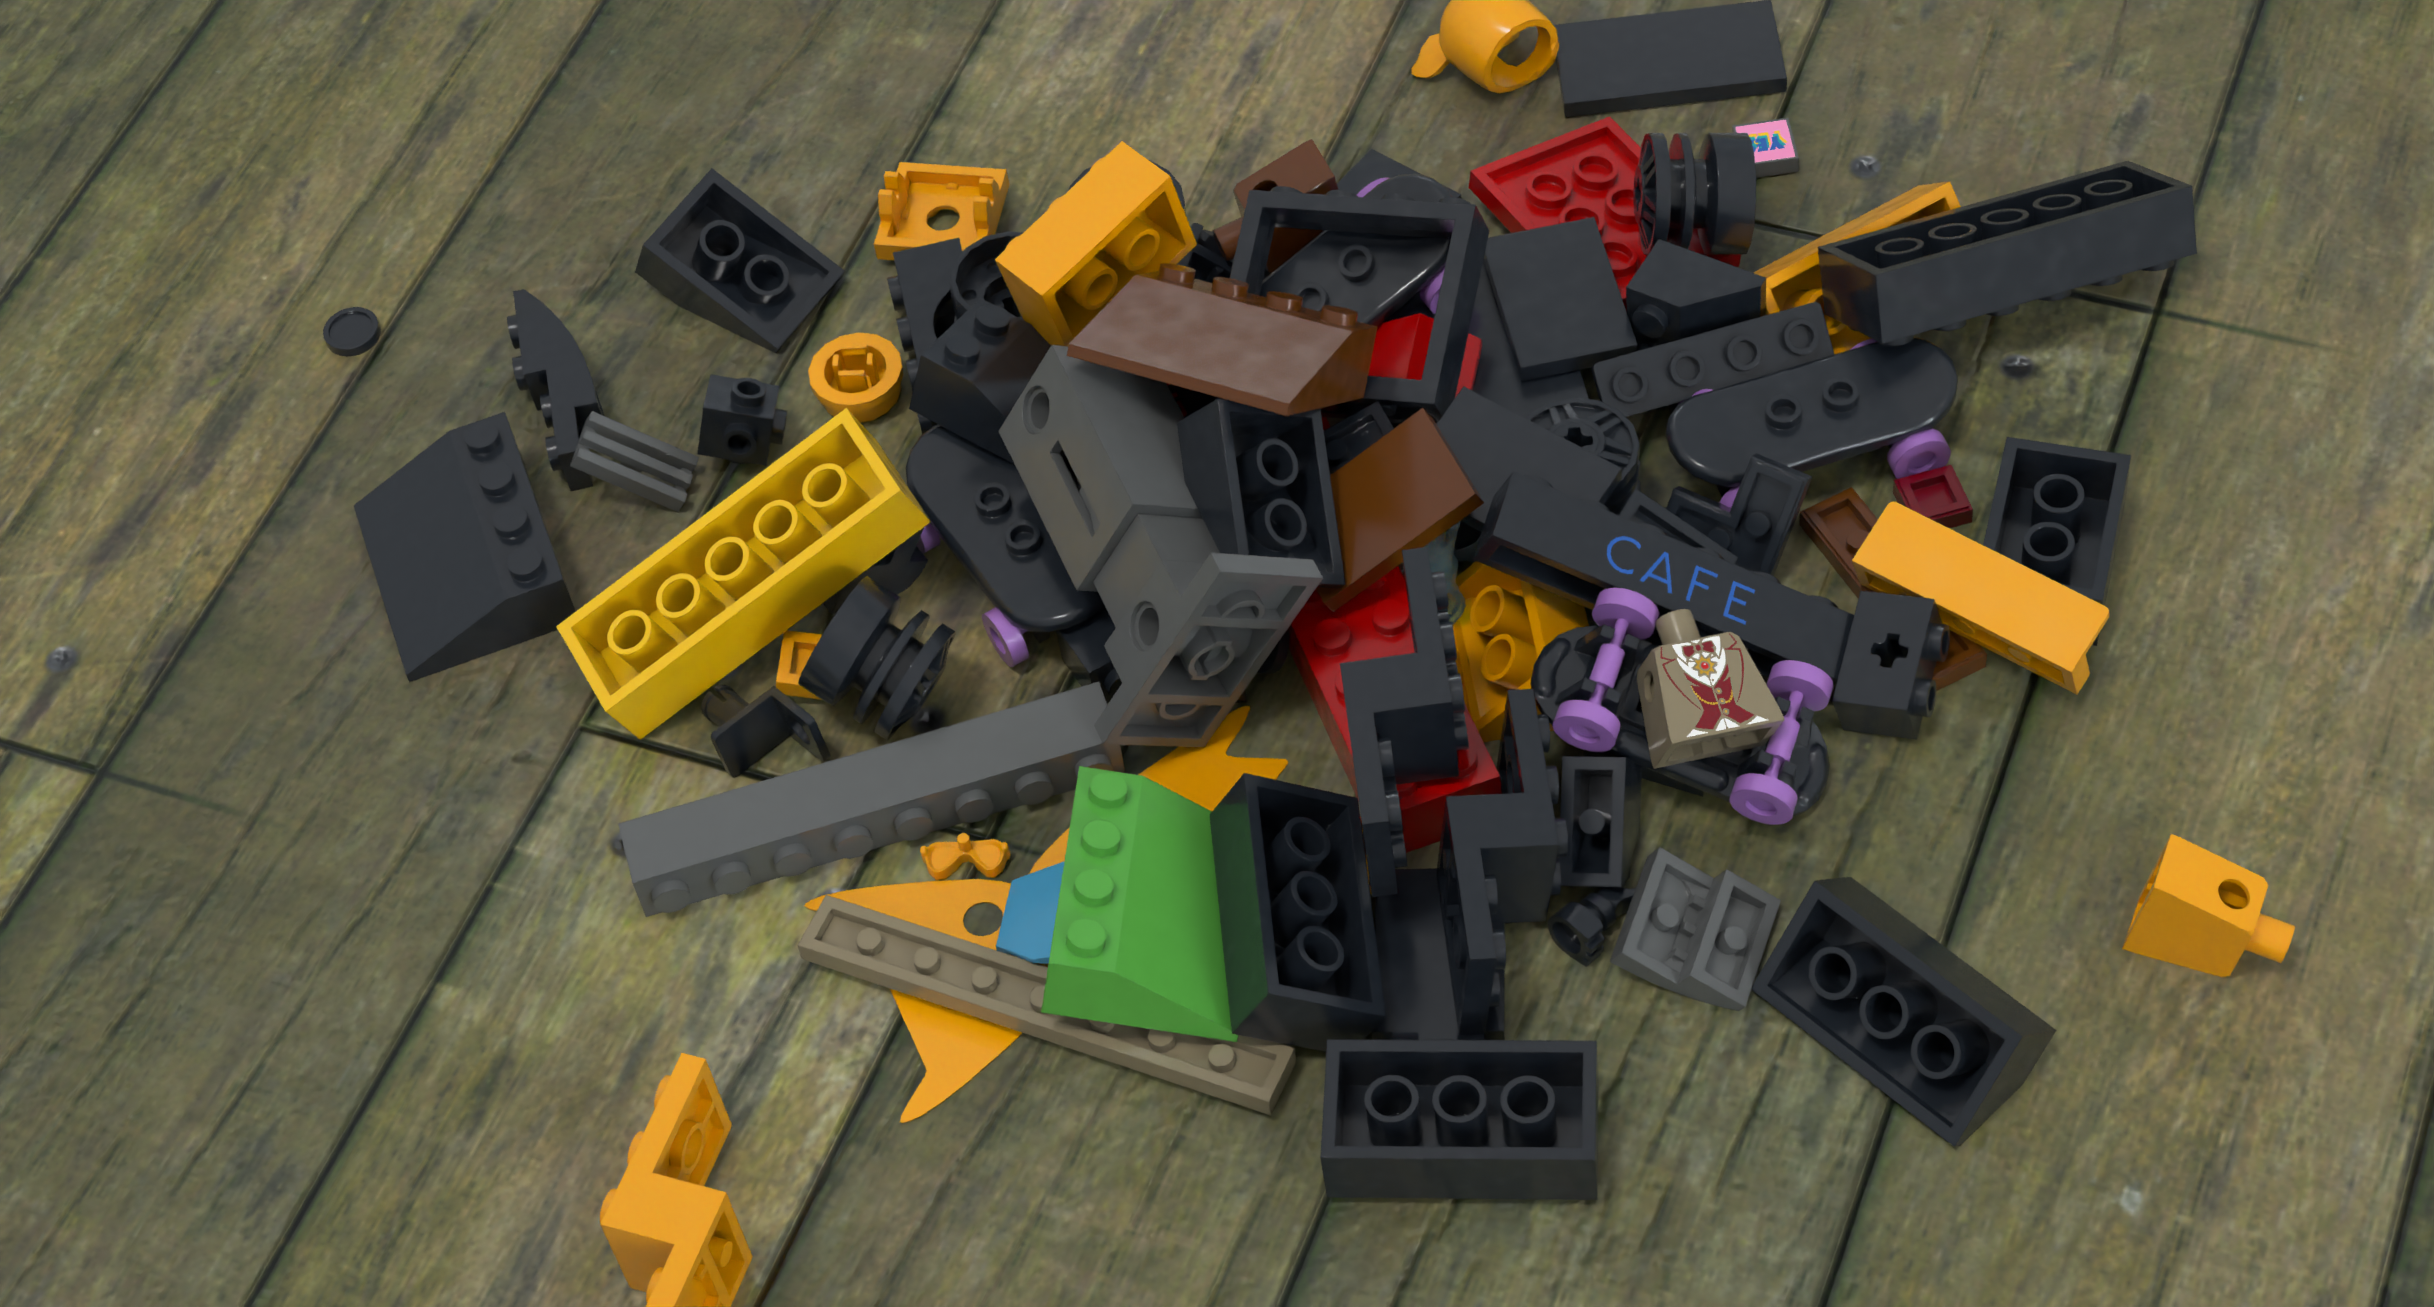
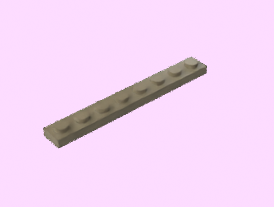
[797,895,1296,1115]

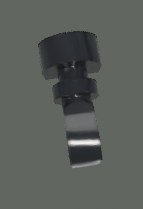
[1548,864,1636,967]

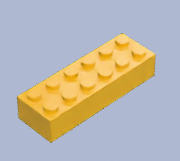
[556,408,931,740]

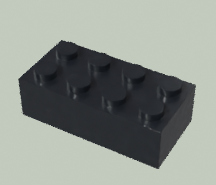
[1209,773,1386,1052]
[1320,1040,1599,1200]

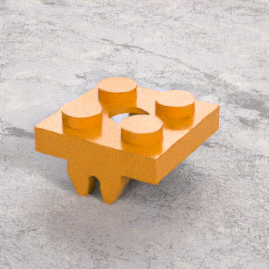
[874,162,1010,260]

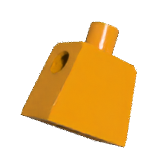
[2122,834,2295,977]

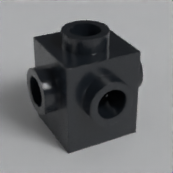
[697,374,787,466]

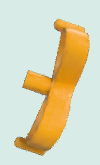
[920,833,1011,880]

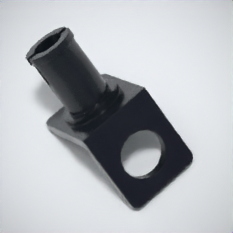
[701,685,831,777]

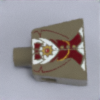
[1637,609,1784,769]

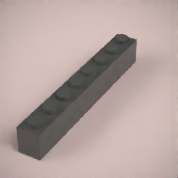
[618,682,1126,917]

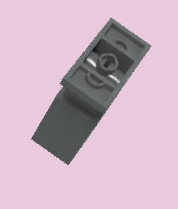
[998,345,1323,747]

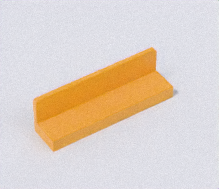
[1852,501,2110,695]

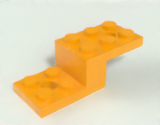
[600,1053,753,1307]

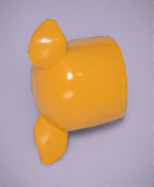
[1411,0,1559,93]

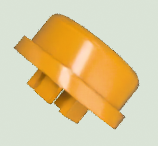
[808,332,904,423]

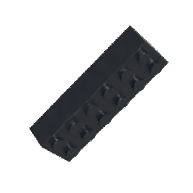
[1818,161,2197,346]

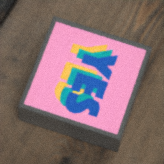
[1732,118,1799,178]

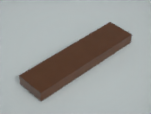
[1799,487,1987,691]

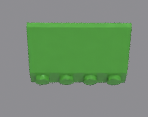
[1041,766,1238,1042]

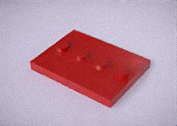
[1468,116,1741,312]

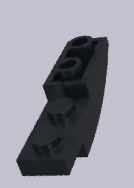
[507,289,605,491]

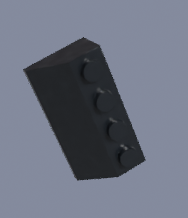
[1751,877,2057,1147]

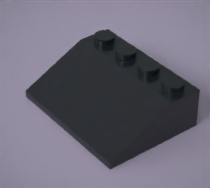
[354,412,576,682]

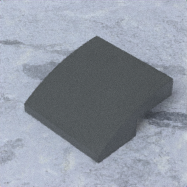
[1610,847,1781,1011]

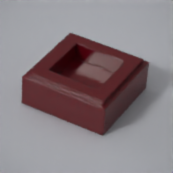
[1893,465,1973,529]

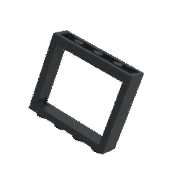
[1214,186,1490,424]

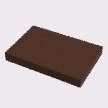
[1316,408,1484,612]

